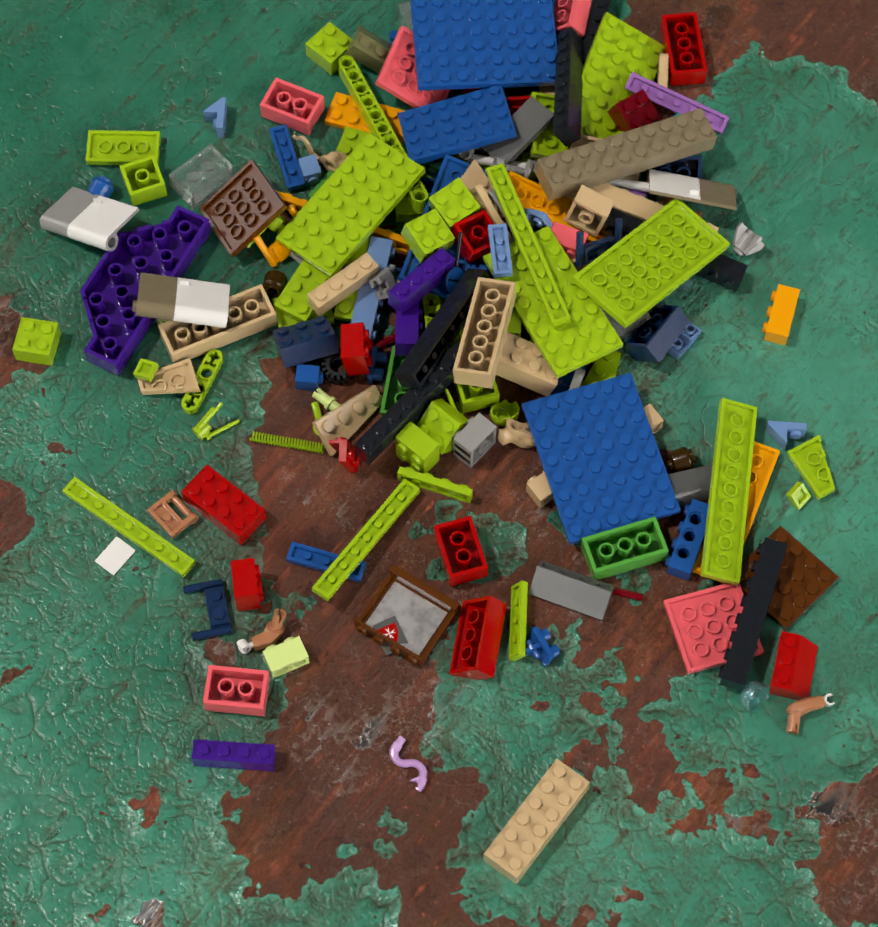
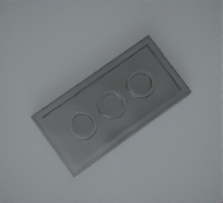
[481,96,554,164]

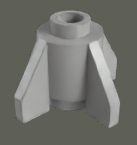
[732,222,765,257]

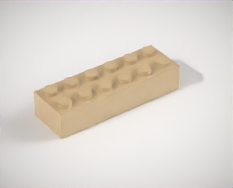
[453,277,516,389]
[158,284,278,364]
[483,759,590,885]

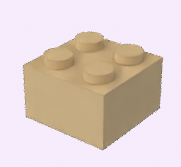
[563,185,615,237]

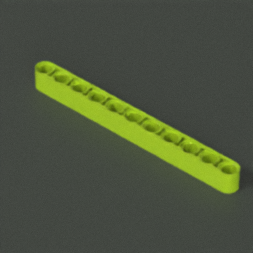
[339,55,428,212]

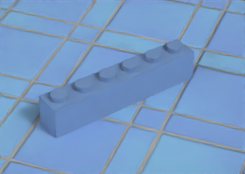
[351,236,396,342]

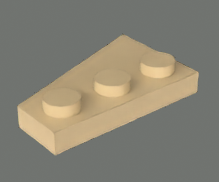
[137,358,201,395]

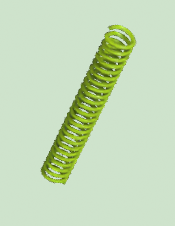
[249,431,325,454]

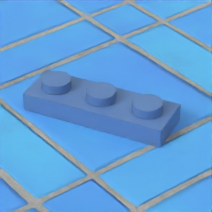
[488,223,513,278]

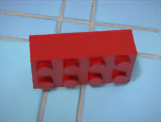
[660,12,707,86]
[181,464,266,546]

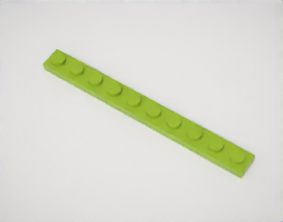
[486,163,571,327]

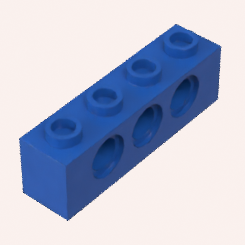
[665,499,708,581]

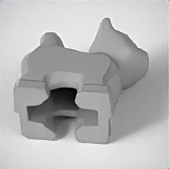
[369,264,400,300]

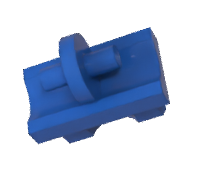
[366,346,388,385]
[525,626,560,667]

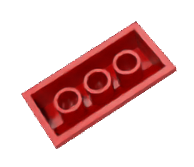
[449,596,507,680]

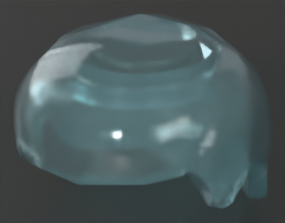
[741,681,770,711]

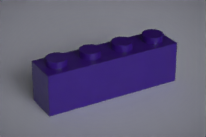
[388,248,455,315]
[395,298,423,356]
[191,739,276,771]

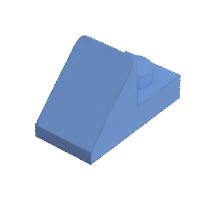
[203,97,227,137]
[766,421,806,450]

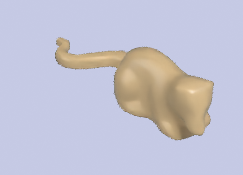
[292,135,348,173]
[497,419,535,448]

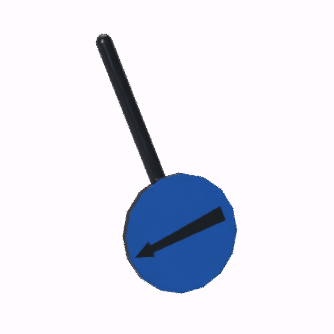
[445,231,464,293]

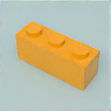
[762,284,800,345]

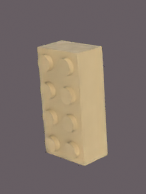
[496,332,559,396]

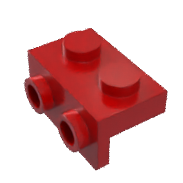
[329,437,361,473]

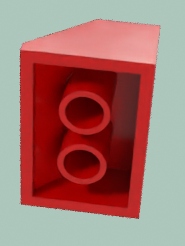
[768,631,818,700]

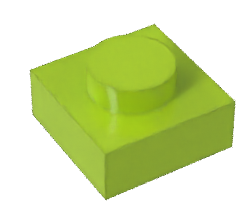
[133,358,159,382]
[786,482,811,510]

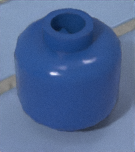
[88,175,115,199]

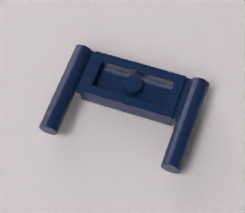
[575,218,623,268]
[183,579,232,641]

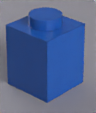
[295,364,324,391]

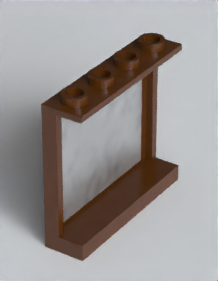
[354,564,459,667]

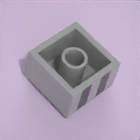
[453,413,497,469]

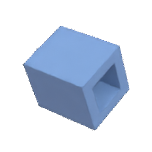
[298,154,322,186]

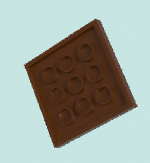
[199,159,287,257]
[740,526,839,631]

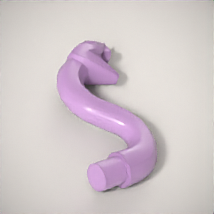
[389,735,427,792]

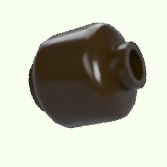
[262,270,288,298]
[667,446,697,472]

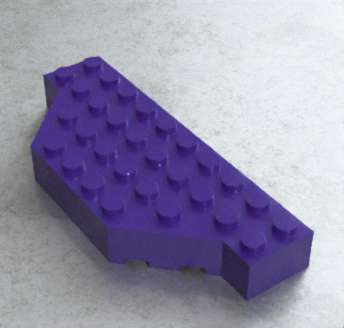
[80,205,212,376]

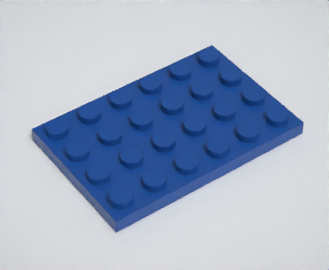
[397,85,517,164]

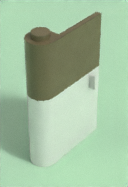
[645,169,737,210]
[132,272,230,328]

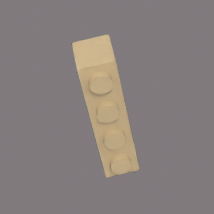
[307,252,379,316]

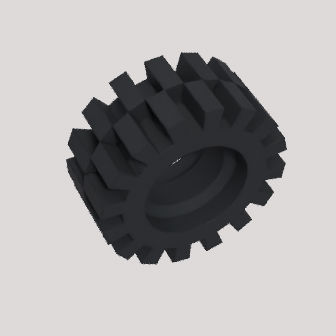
[322,349,354,386]

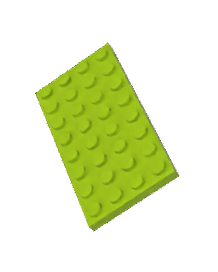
[581,12,664,139]
[276,133,426,277]
[572,198,730,329]
[483,226,623,378]

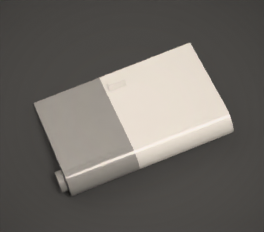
[40,187,139,252]

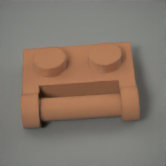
[147,490,199,539]

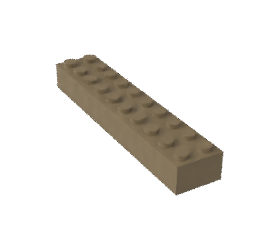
[534,108,717,201]

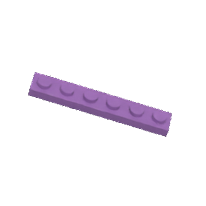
[624,72,729,134]

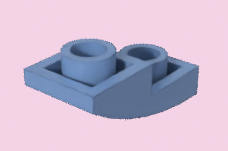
[523,208,554,228]
[667,322,702,360]

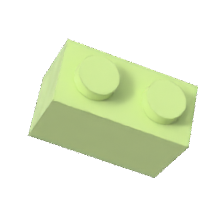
[263,636,310,678]

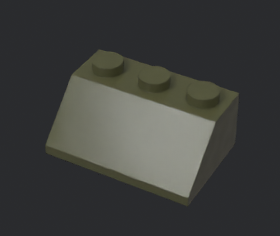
[345,25,392,74]

